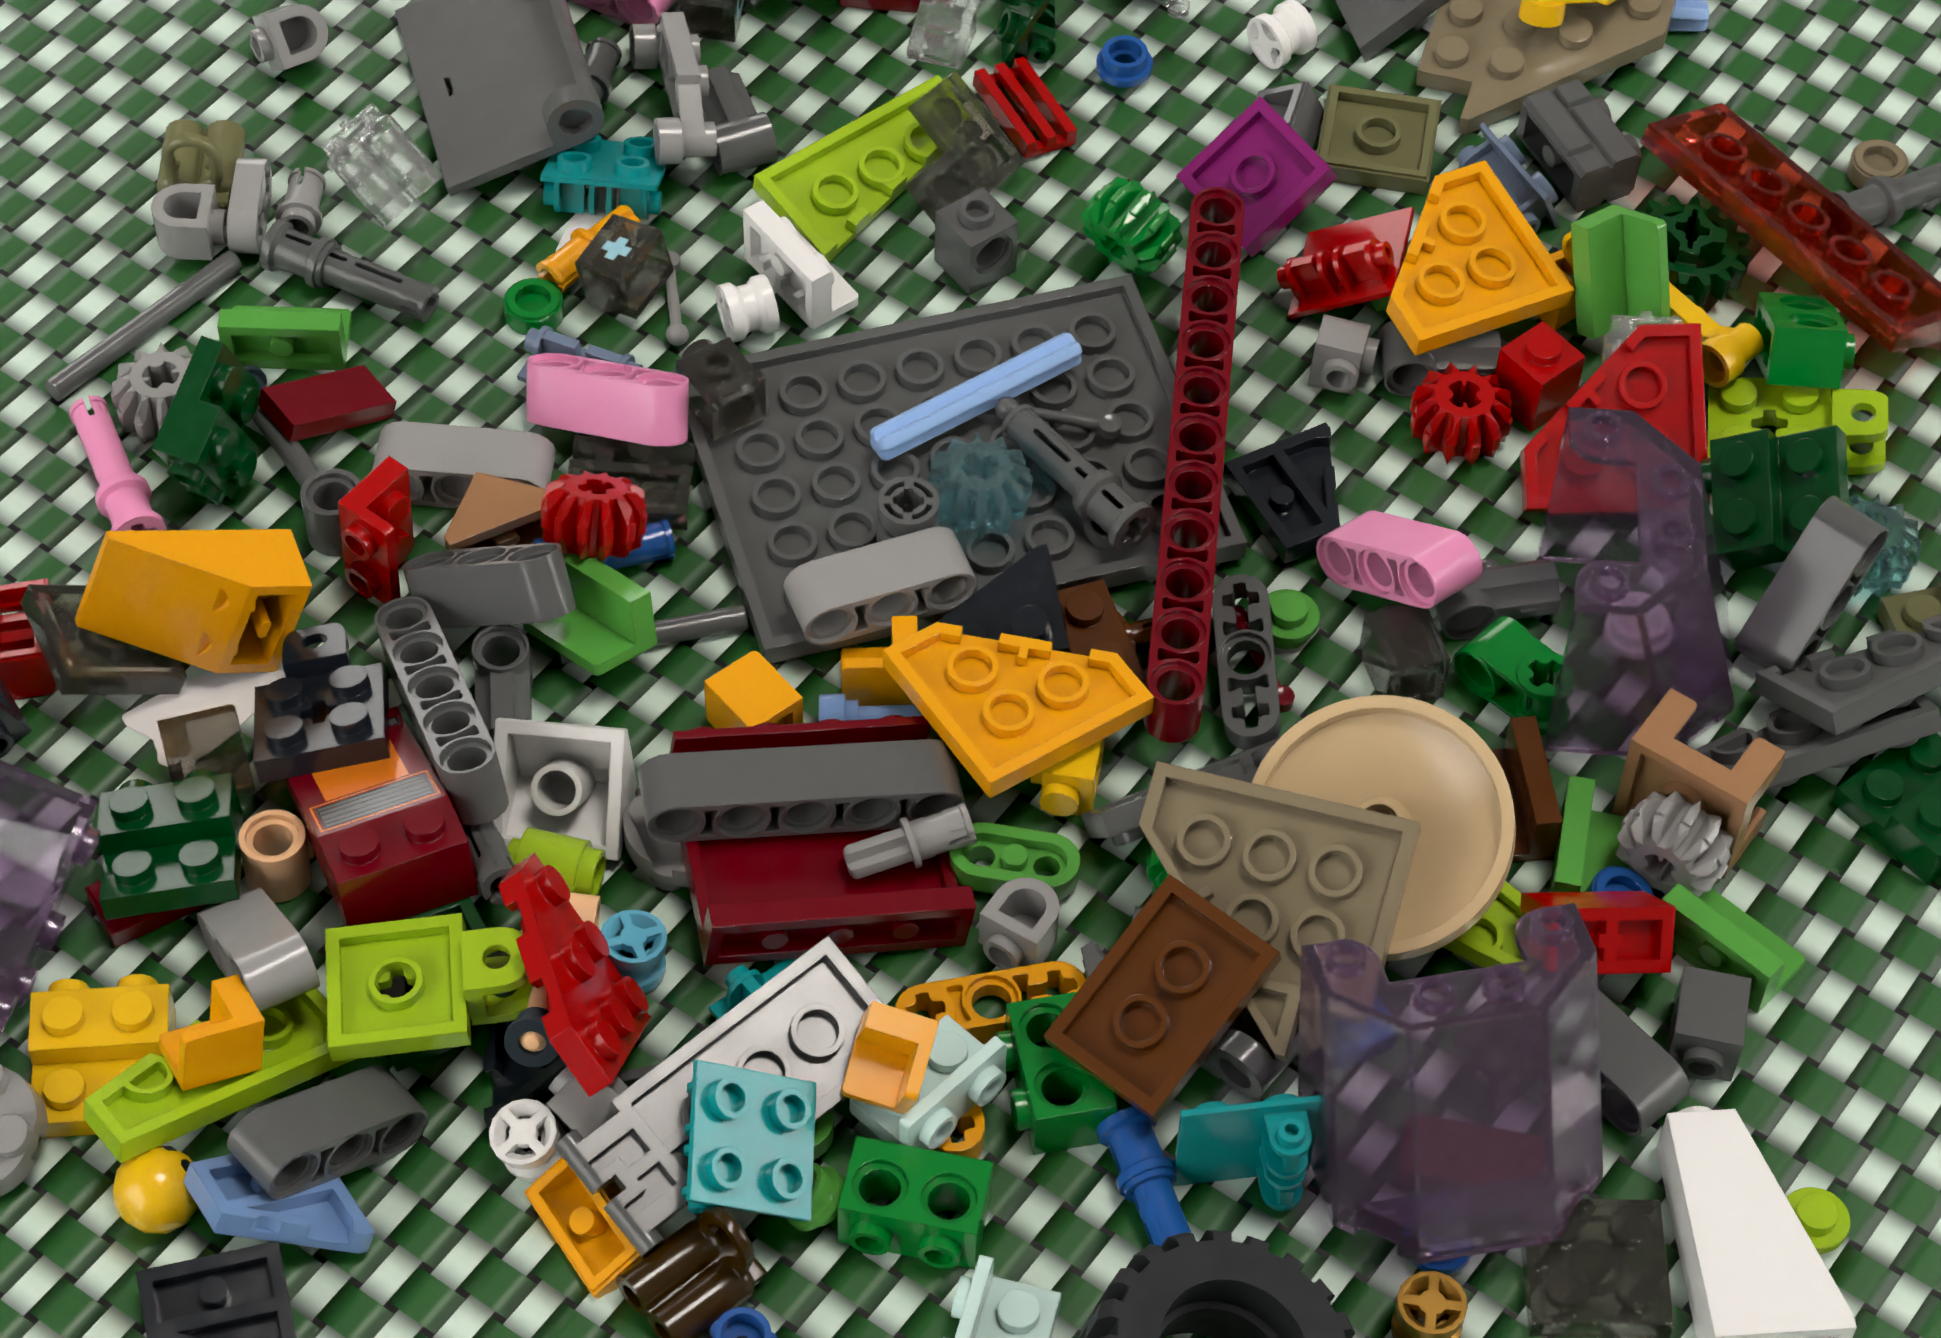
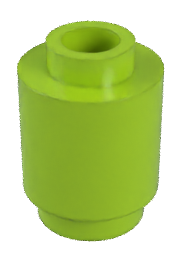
[507,827,606,896]

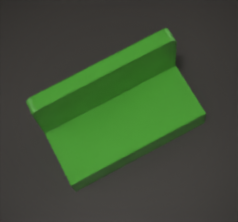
[1571,204,1671,339]
[217,305,352,371]
[523,554,658,676]
[1549,775,1629,892]
[1662,883,1805,1014]

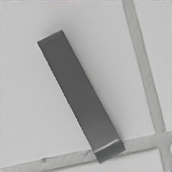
[374,596,509,825]
[637,739,965,842]

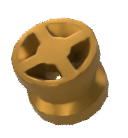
[1391,1271,1468,1338]

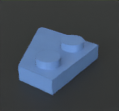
[183,1154,375,1254]

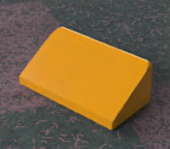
[524,1157,642,1299]

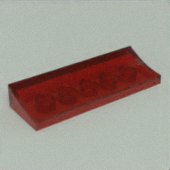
[1640,102,1941,353]

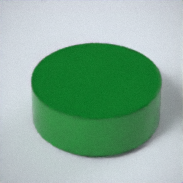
[503,278,564,335]

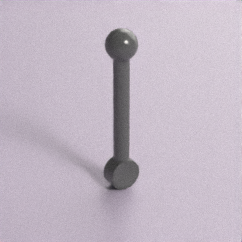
[995,397,1122,439]

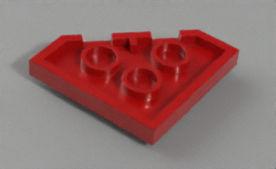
[1520,323,1710,512]
[498,852,651,1097]

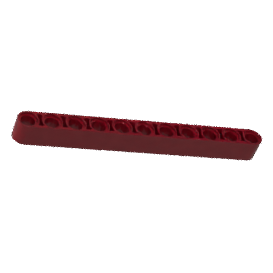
[1143,187,1245,743]

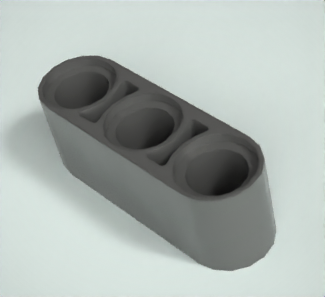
[1735,495,1889,675]
[402,543,576,628]
[1501,968,1690,1136]
[227,1064,429,1200]

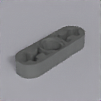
[1212,574,1282,750]

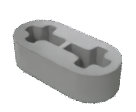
[227,158,272,254]

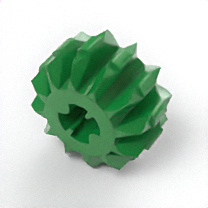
[1080,177,1183,277]

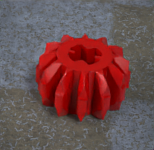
[1409,362,1513,466]
[541,470,648,561]

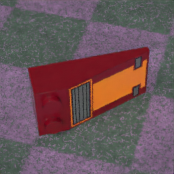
[284,706,479,926]

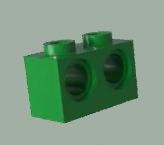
[1754,292,1855,389]
[995,991,1117,1155]
[838,1136,994,1269]

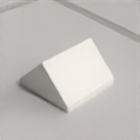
[494,718,637,861]

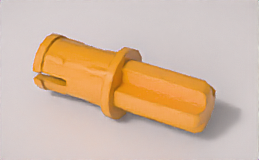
[535,205,641,293]

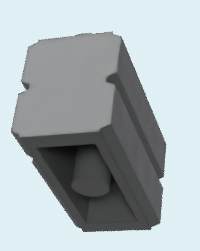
[1516,79,1642,213]

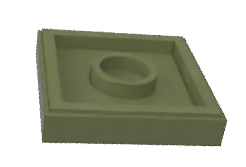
[1317,84,1442,196]

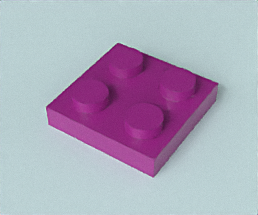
[1176,96,1338,257]

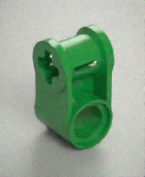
[1453,616,1575,735]

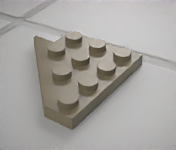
[1416,0,1676,134]
[1139,761,1421,1062]

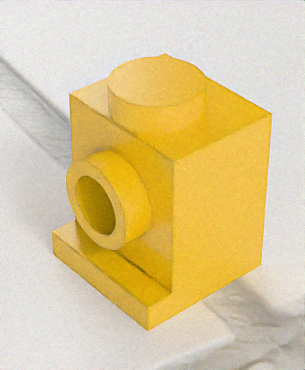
[1030,738,1105,816]

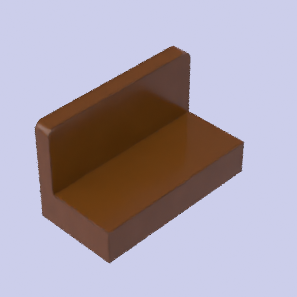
[1492,716,1563,863]

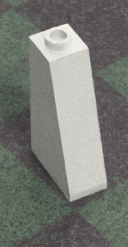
[1656,1106,1857,1338]

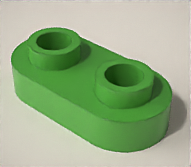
[949,822,1080,900]

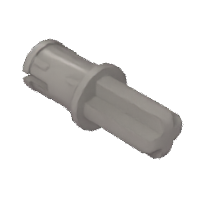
[843,802,977,879]

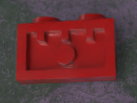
[338,456,414,604]

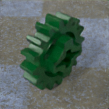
[1635,195,1752,305]

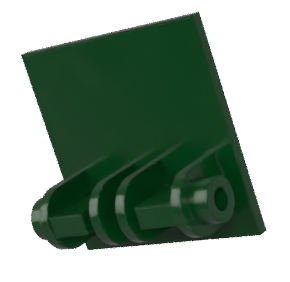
[996,0,1056,66]

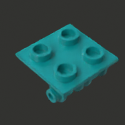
[540,134,668,220]
[681,1059,817,1222]
[1174,1094,1321,1211]

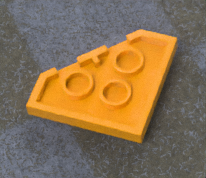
[1386,160,1574,356]
[883,622,1154,798]

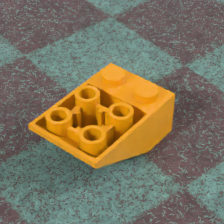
[75,529,312,674]

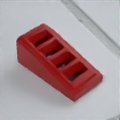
[0,579,56,700]

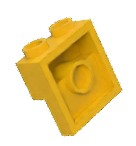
[28,974,176,1138]

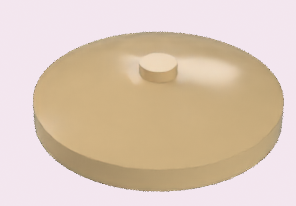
[1252,695,1516,962]

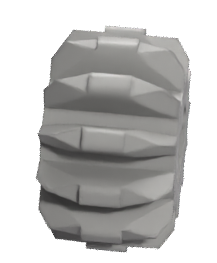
[111,343,192,444]
[1615,791,1733,898]

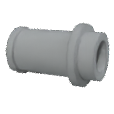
[275,167,326,237]

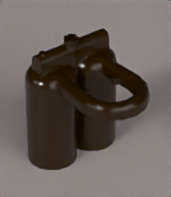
[616,1205,768,1338]

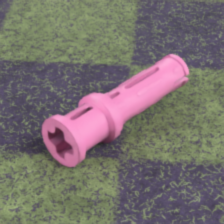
[69,395,167,531]

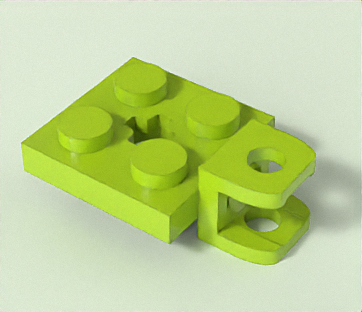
[1707,377,1889,475]
[325,913,532,1061]

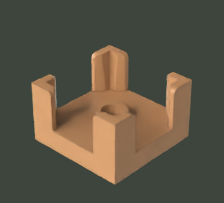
[1612,688,1786,879]

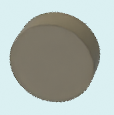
[1847,139,1909,189]

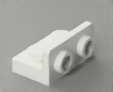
[743,199,858,330]

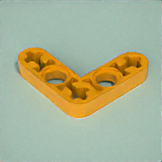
[895,961,1086,1159]

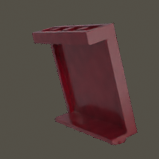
[669,715,976,965]

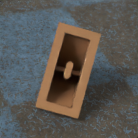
[444,472,546,550]

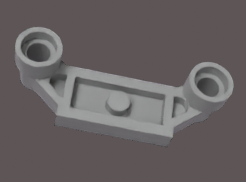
[629,12,717,165]

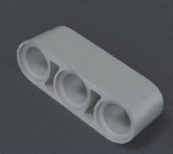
[372,421,556,509]
[783,526,978,645]
[197,887,320,1012]

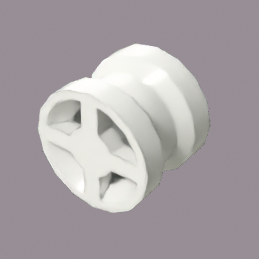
[1247,0,1318,69]
[715,274,780,343]
[489,1098,567,1183]

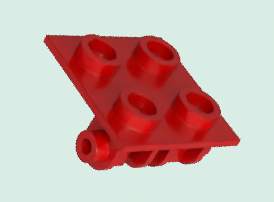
[1277,207,1415,319]

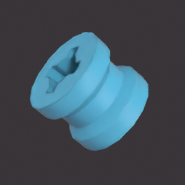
[601,909,667,994]

